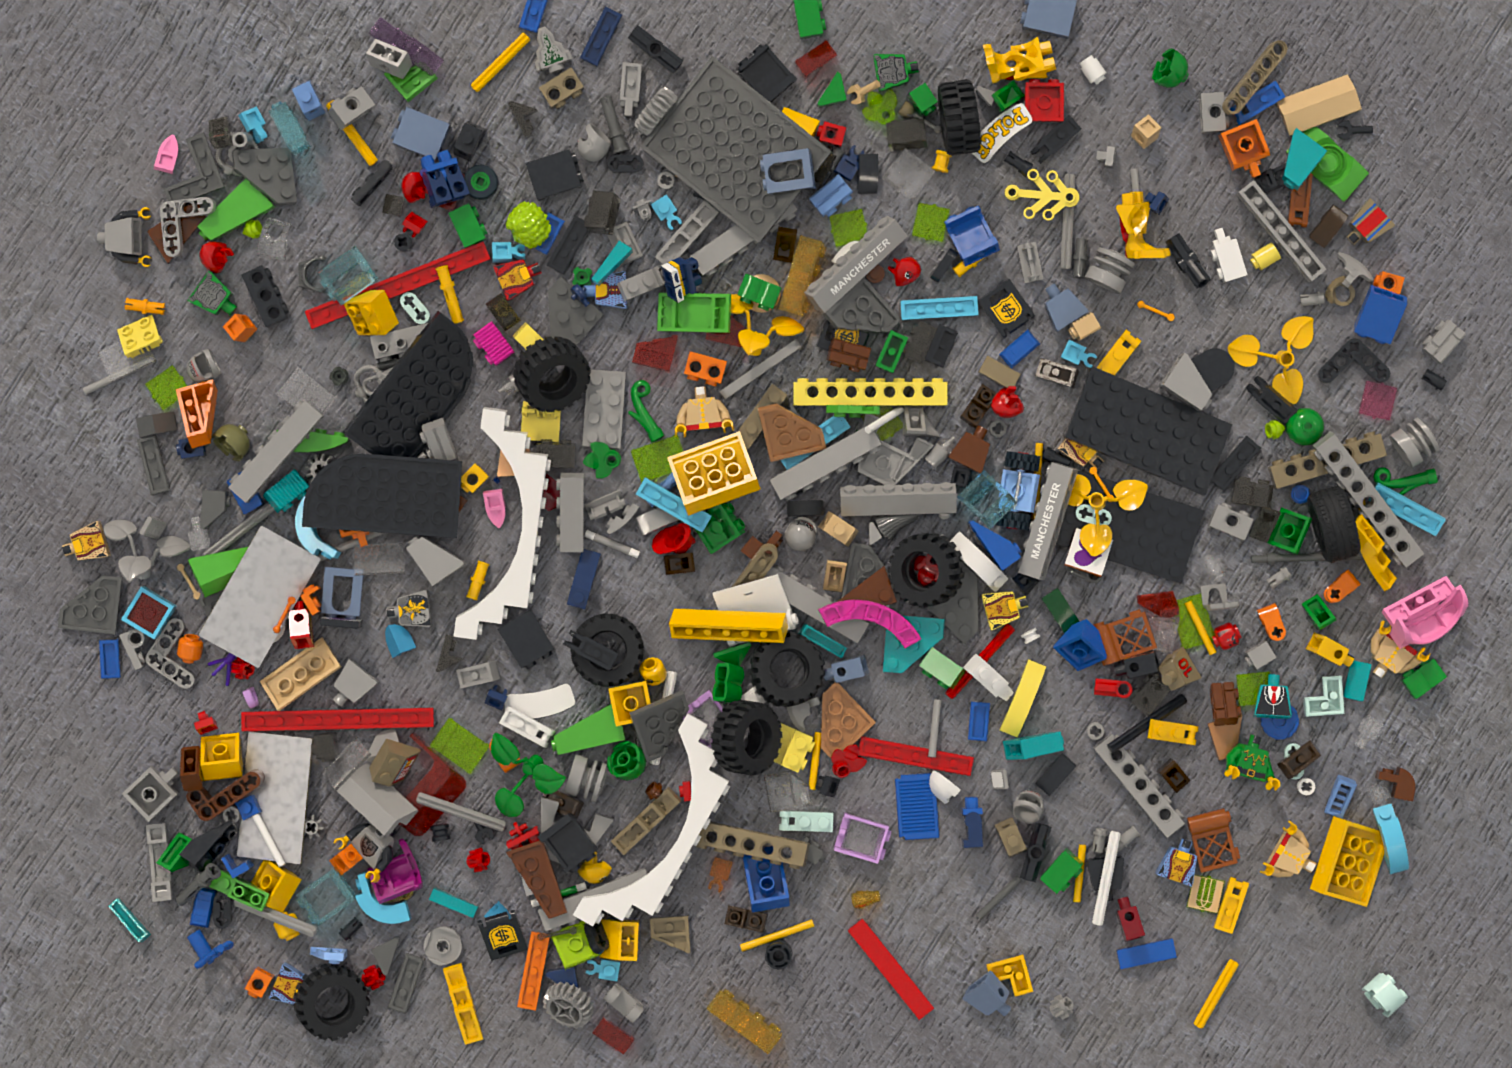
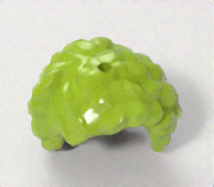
[506,201,551,249]

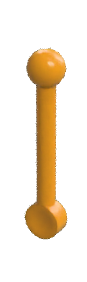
[1137,301,1175,321]
[1089,467,1114,502]

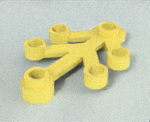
[1005,169,1080,221]

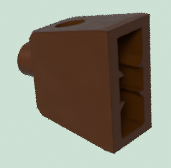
[947,425,990,474]

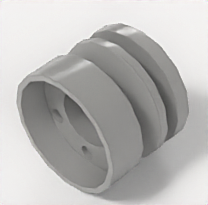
[1085,247,1135,294]
[1389,417,1440,468]
[564,754,607,802]

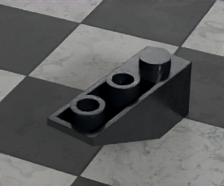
[179,820,239,872]

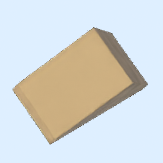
[823,560,847,592]

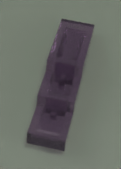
[368,17,444,76]

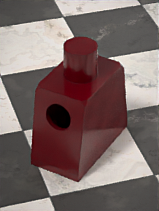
[1116,897,1145,942]

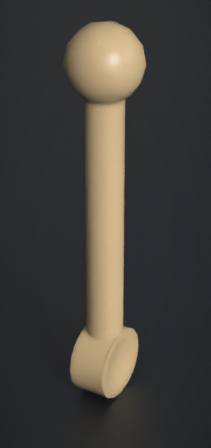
[177,564,201,600]

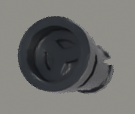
[1004,151,1034,177]
[1042,447,1072,466]

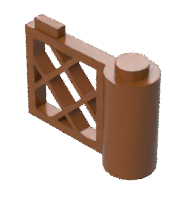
[1093,609,1157,666]
[1187,808,1240,873]

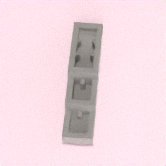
[655,200,719,264]

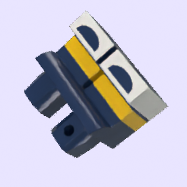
[661,257,702,303]

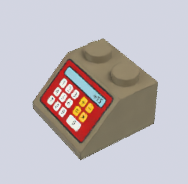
[369,739,421,787]

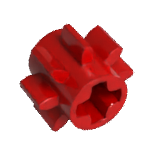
[231,657,255,680]
[466,848,490,873]
[361,965,386,990]

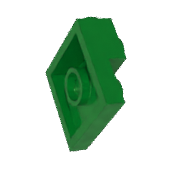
[694,502,745,554]

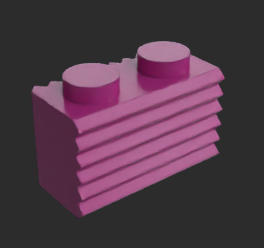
[473,321,515,366]

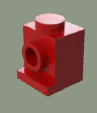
[816,121,846,148]

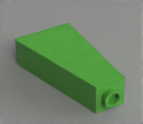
[197,178,276,241]
[188,547,248,597]
[551,704,626,755]

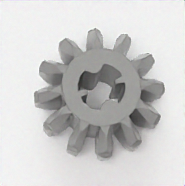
[305,454,332,483]

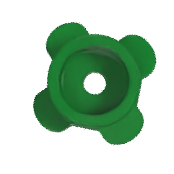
[572,267,592,285]

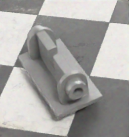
[633,198,652,221]
[1017,242,1043,283]
[584,489,626,520]

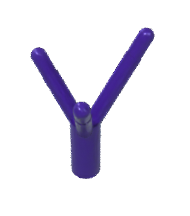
[207,653,236,686]

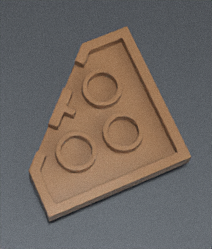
[758,403,826,462]
[821,682,876,758]

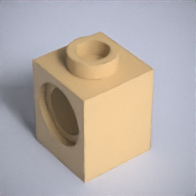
[1131,114,1161,149]

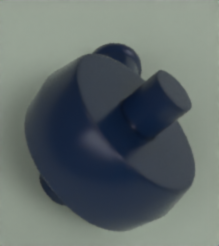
[570,284,590,307]

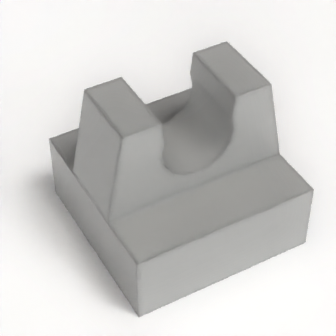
[1096,146,1117,168]

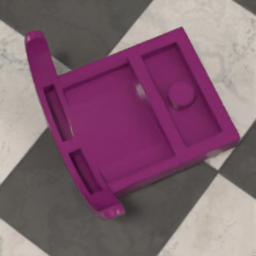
[367,838,423,904]

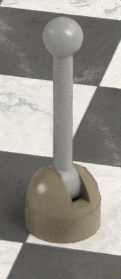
[898,101,942,133]

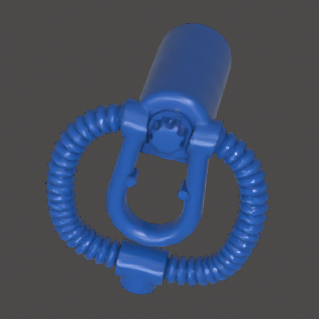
[187,929,234,969]

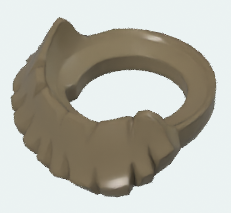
[1325,276,1355,306]

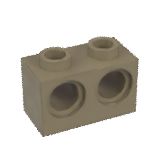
[539,67,584,109]

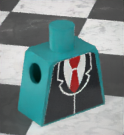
[1253,674,1292,719]

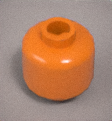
[177,634,203,664]

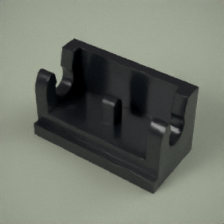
[924,324,958,368]

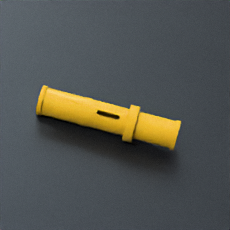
[436,265,464,324]

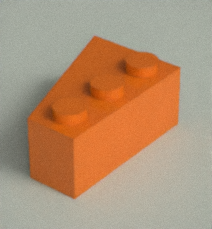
[176,379,218,449]

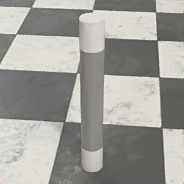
[584,530,640,558]

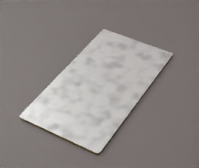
[199,526,321,668]
[237,732,313,864]

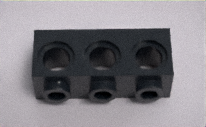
[241,265,290,328]

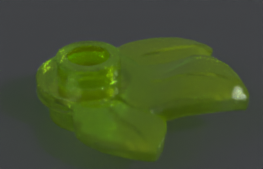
[862,89,898,125]

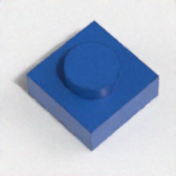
[236,795,262,820]

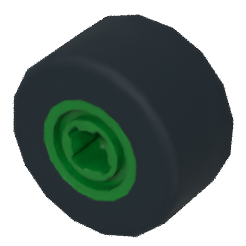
[464,164,499,200]

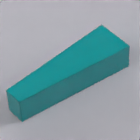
[592,240,633,286]
[799,623,847,658]
[429,887,478,918]
[108,898,151,942]

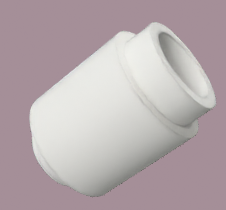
[1080,55,1107,85]

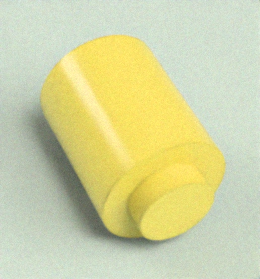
[1250,243,1281,271]

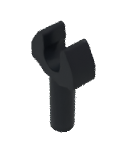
[1337,120,1373,140]
[473,809,494,844]

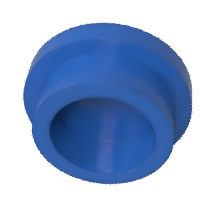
[1291,485,1310,504]

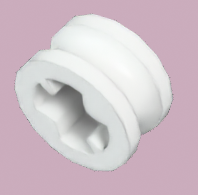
[1021,628,1040,644]
[1297,778,1315,795]

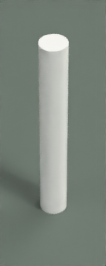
[865,406,904,434]
[252,813,286,867]

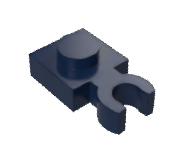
[834,145,865,181]

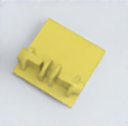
[117,315,163,358]
[521,401,561,442]

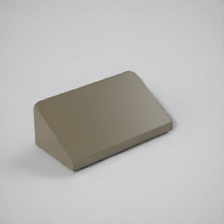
[978,356,1021,388]

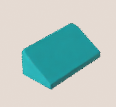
[1343,660,1371,702]

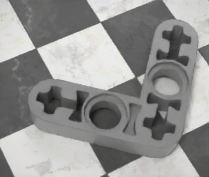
[160,197,216,257]
[145,618,196,689]

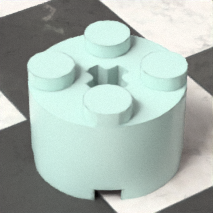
[1362,973,1408,1017]

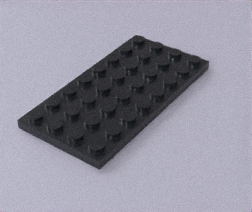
[1064,366,1233,496]
[1056,470,1204,583]

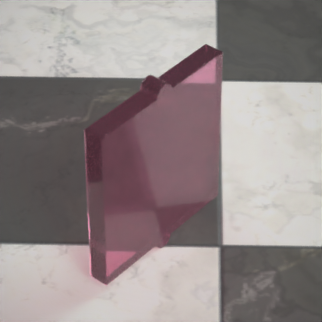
[1358,381,1397,420]

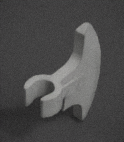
[1338,252,1374,288]
[787,696,821,732]

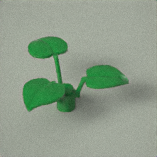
[491,732,566,817]

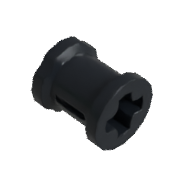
[394,234,413,252]

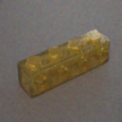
[778,235,826,317]
[706,988,782,1054]

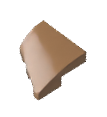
[1207,712,1242,760]

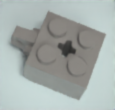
[122,766,179,822]

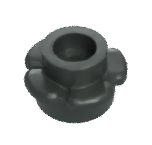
[330,367,349,386]

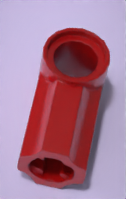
[1094,678,1132,698]

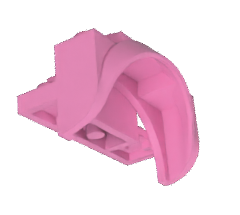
[1382,576,1468,649]

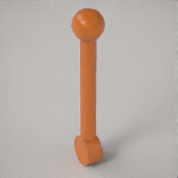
[273,596,296,633]

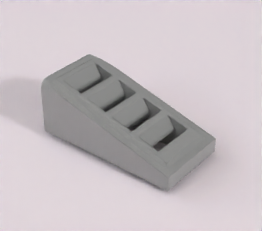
[140,516,167,539]

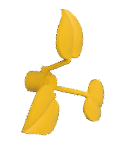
[731,294,805,356]
[1227,316,1314,404]
[1068,474,1148,557]

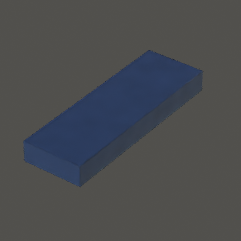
[580,6,623,67]

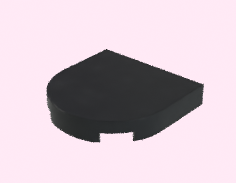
[1191,348,1234,392]

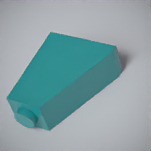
[1282,128,1327,191]
[1003,731,1064,760]

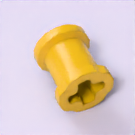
[931,150,952,173]

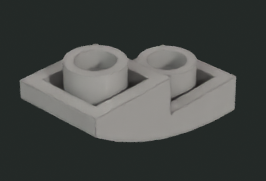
[606,503,639,534]
[635,508,679,536]

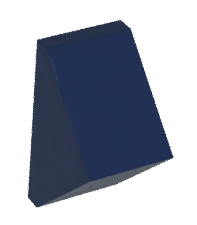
[546,966,579,988]

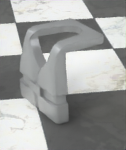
[1201,583,1239,611]

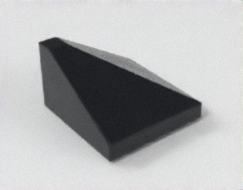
[950,466,973,490]
[1012,573,1039,596]

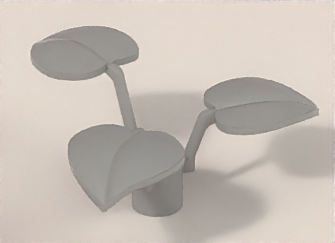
[104,520,191,583]

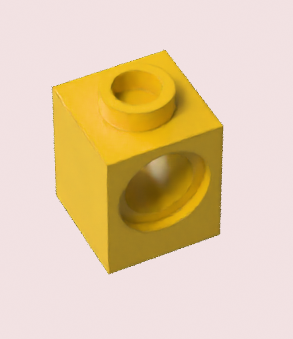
[461,463,490,493]

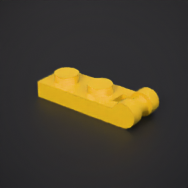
[1096,329,1141,375]
[1147,719,1199,745]
[1213,877,1249,934]

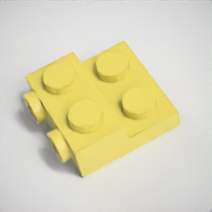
[773,723,815,773]

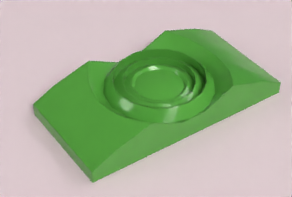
[1286,127,1369,202]
[657,293,731,333]

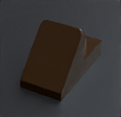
[773,226,797,263]

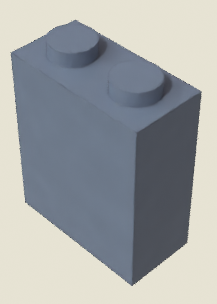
[1020,0,1077,39]
[391,107,451,161]

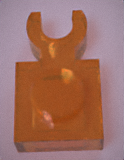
[708,857,733,893]

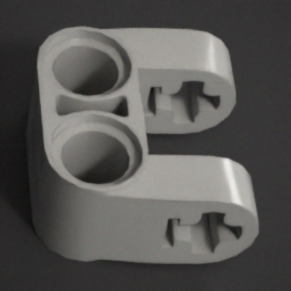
[603,983,644,1023]

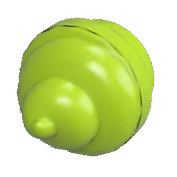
[242,219,263,239]
[1265,420,1285,439]

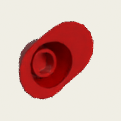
[652,522,696,555]

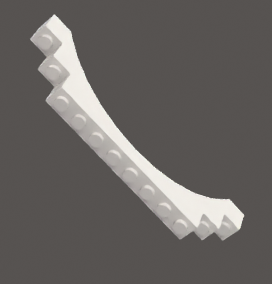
[454,407,551,640]
[573,713,730,926]

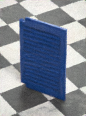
[895,773,939,840]

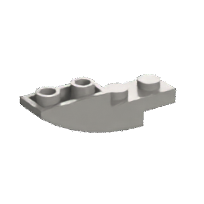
[617,254,694,301]

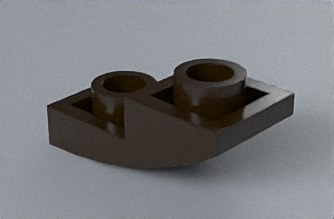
[1309,204,1348,248]
[960,384,997,428]
[724,905,768,933]

